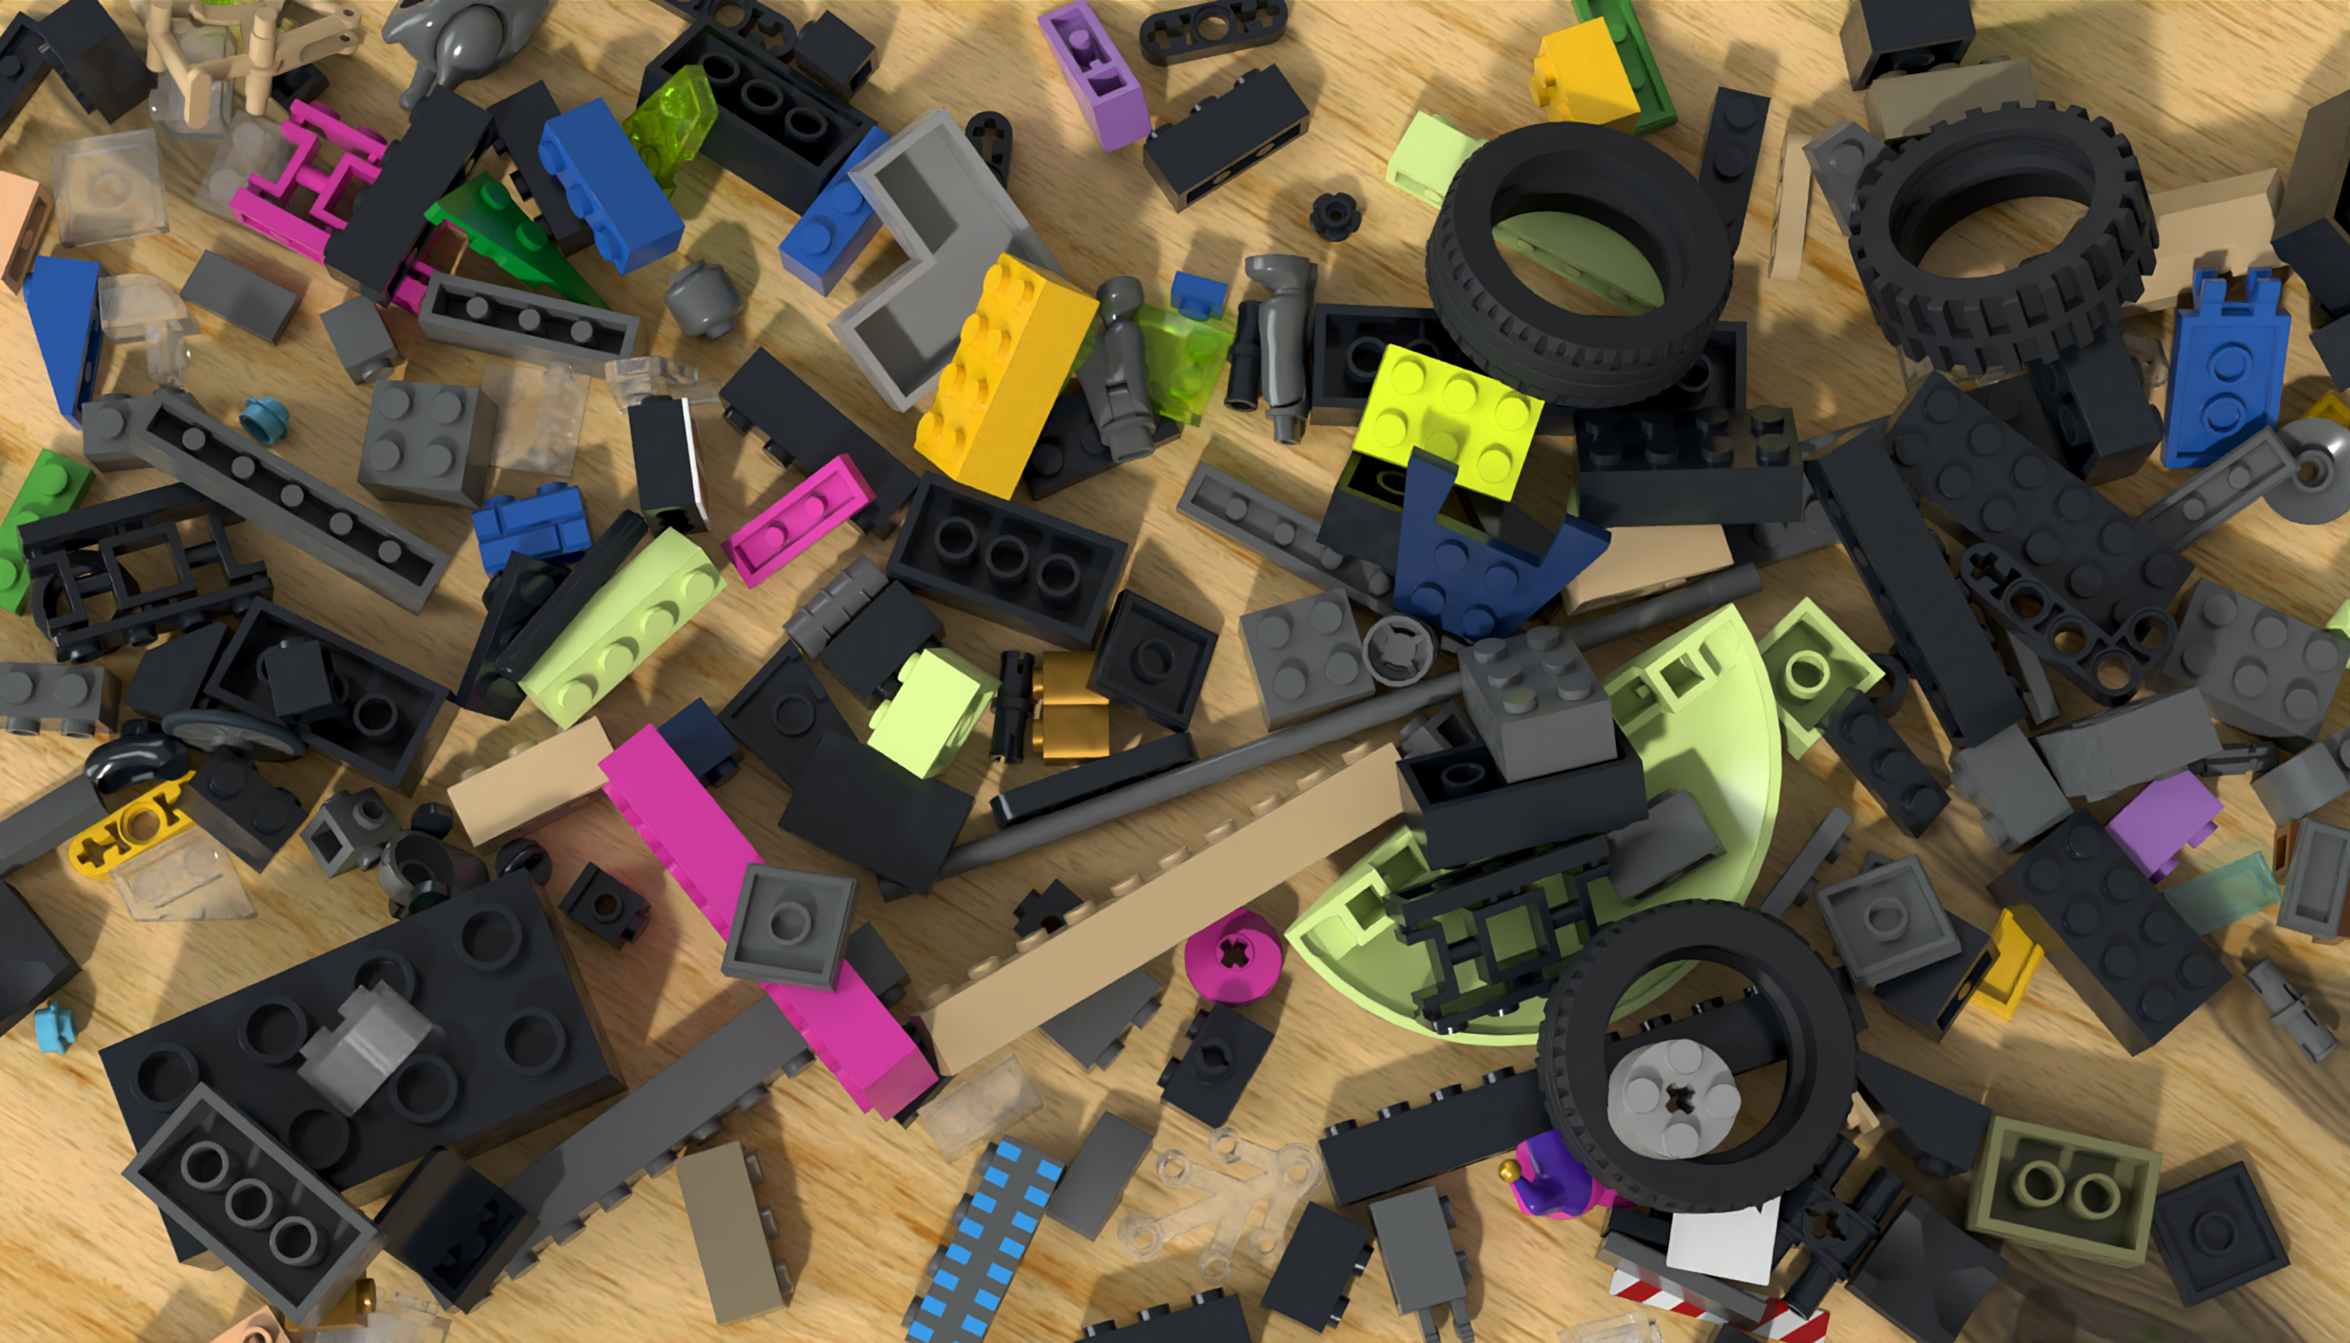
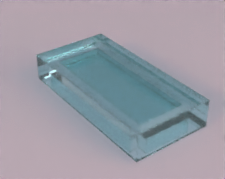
[2161,850,2282,937]

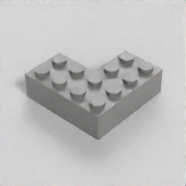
[827,107,1071,413]

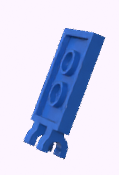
[2160,267,2292,468]

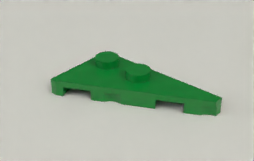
[423,170,612,311]

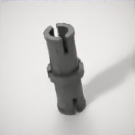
[2241,955,2341,1065]

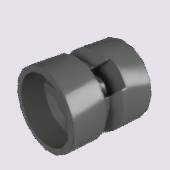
[1362,610,1440,687]

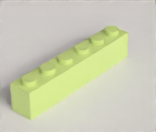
[1385,110,1665,316]

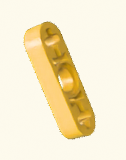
[69,771,199,881]

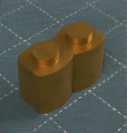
[1033,651,1110,766]

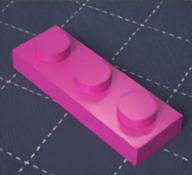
[720,453,877,589]

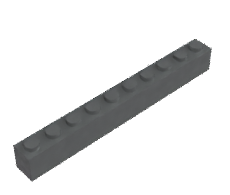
[421,921,911,1315]

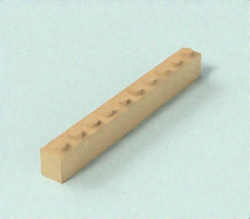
[909,739,1403,1076]

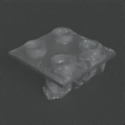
[480,360,591,479]

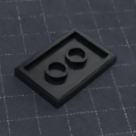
[777,727,976,899]

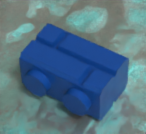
[471,482,595,580]

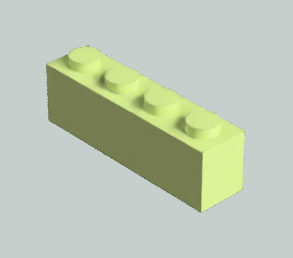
[518,526,728,731]

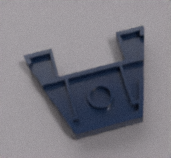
[1393,446,1612,643]

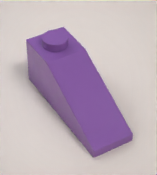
[1037,0,1153,154]

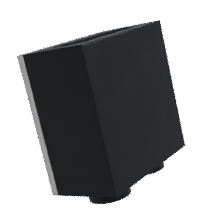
[627,395,714,539]

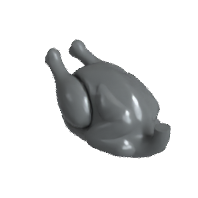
[381,0,549,112]

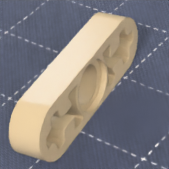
[1768,132,1814,282]

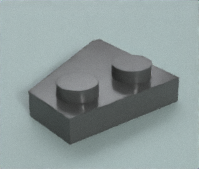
[1802,119,1900,238]

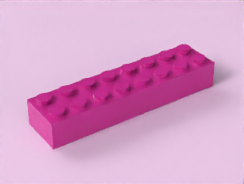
[597,723,939,1122]

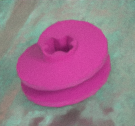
[1184,908,1284,1008]

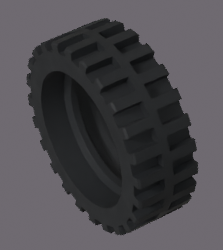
[1848,100,2159,375]

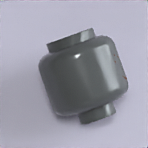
[664,259,744,342]

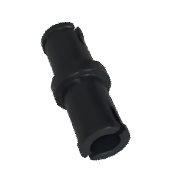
[1224,300,1262,412]
[988,650,1035,765]

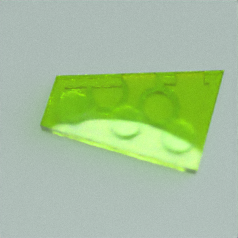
[620,65,719,200]

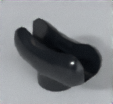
[83,719,191,794]

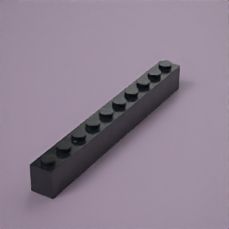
[1316,961,1868,1210]

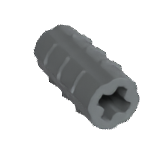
[782,554,891,662]

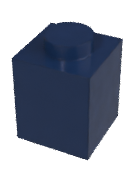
[656,697,745,788]

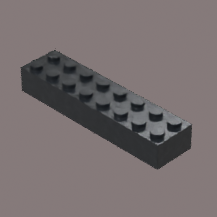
[1310,303,1747,436]

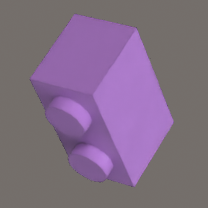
[2102,770,2225,885]

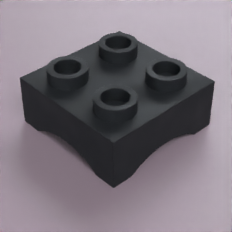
[0,880,83,1037]
[1844,1194,2009,1343]

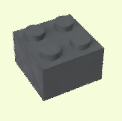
[357,379,499,510]
[1238,587,1376,733]

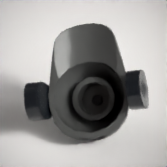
[378,802,489,920]

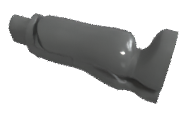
[1245,254,1318,445]
[1071,276,1156,463]

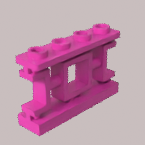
[229,99,467,317]

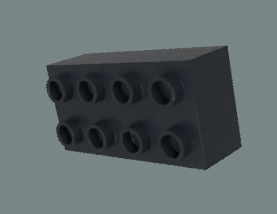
[98,867,629,1272]

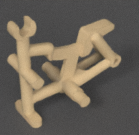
[128,0,362,129]

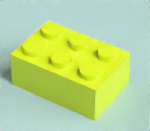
[1351,344,1545,502]

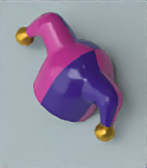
[1498,1129,1638,1220]

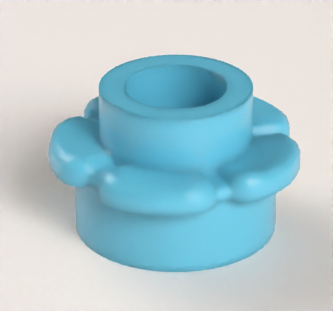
[239,396,290,445]
[34,1001,77,1056]

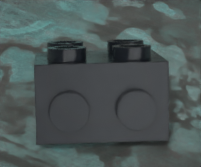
[373,1145,541,1314]

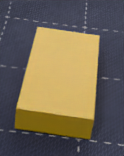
[1968,908,2045,1022]

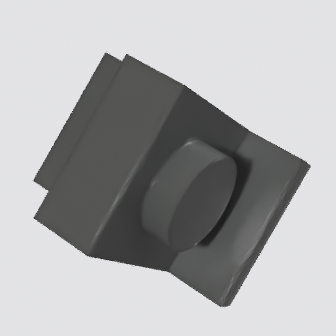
[2250,726,2350,828]

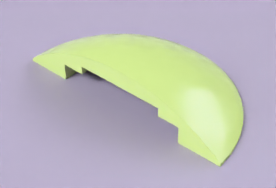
[1283,603,1782,1047]

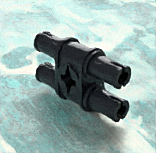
[1757,1133,1906,1321]

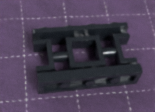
[16,482,274,664]
[1381,831,1615,1035]

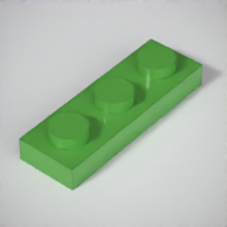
[0,448,96,617]

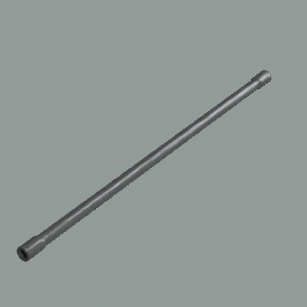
[875,561,1762,903]

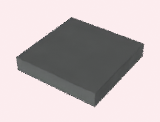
[1813,853,1962,992]
[721,862,861,994]

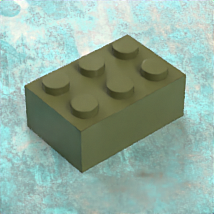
[1962,1115,2163,1269]

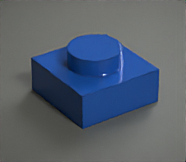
[1170,271,1228,322]

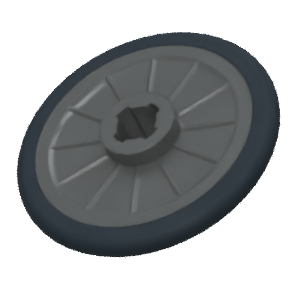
[161,709,308,763]

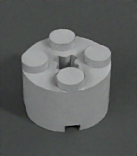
[1607,1039,1741,1160]

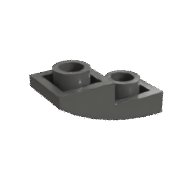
[1046,1111,1154,1242]

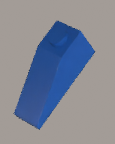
[23,255,114,430]

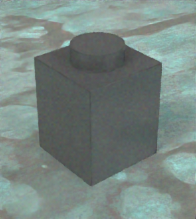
[319,295,405,386]

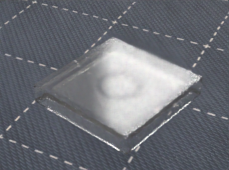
[49,127,170,249]

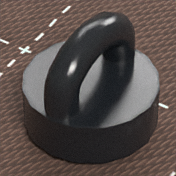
[495,838,553,887]

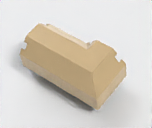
[2063,167,2299,318]

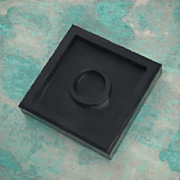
[1086,589,1219,733]
[2150,1160,2291,1308]

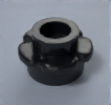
[1309,192,1362,242]

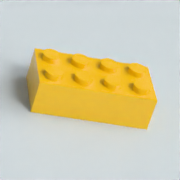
[913,251,1100,501]

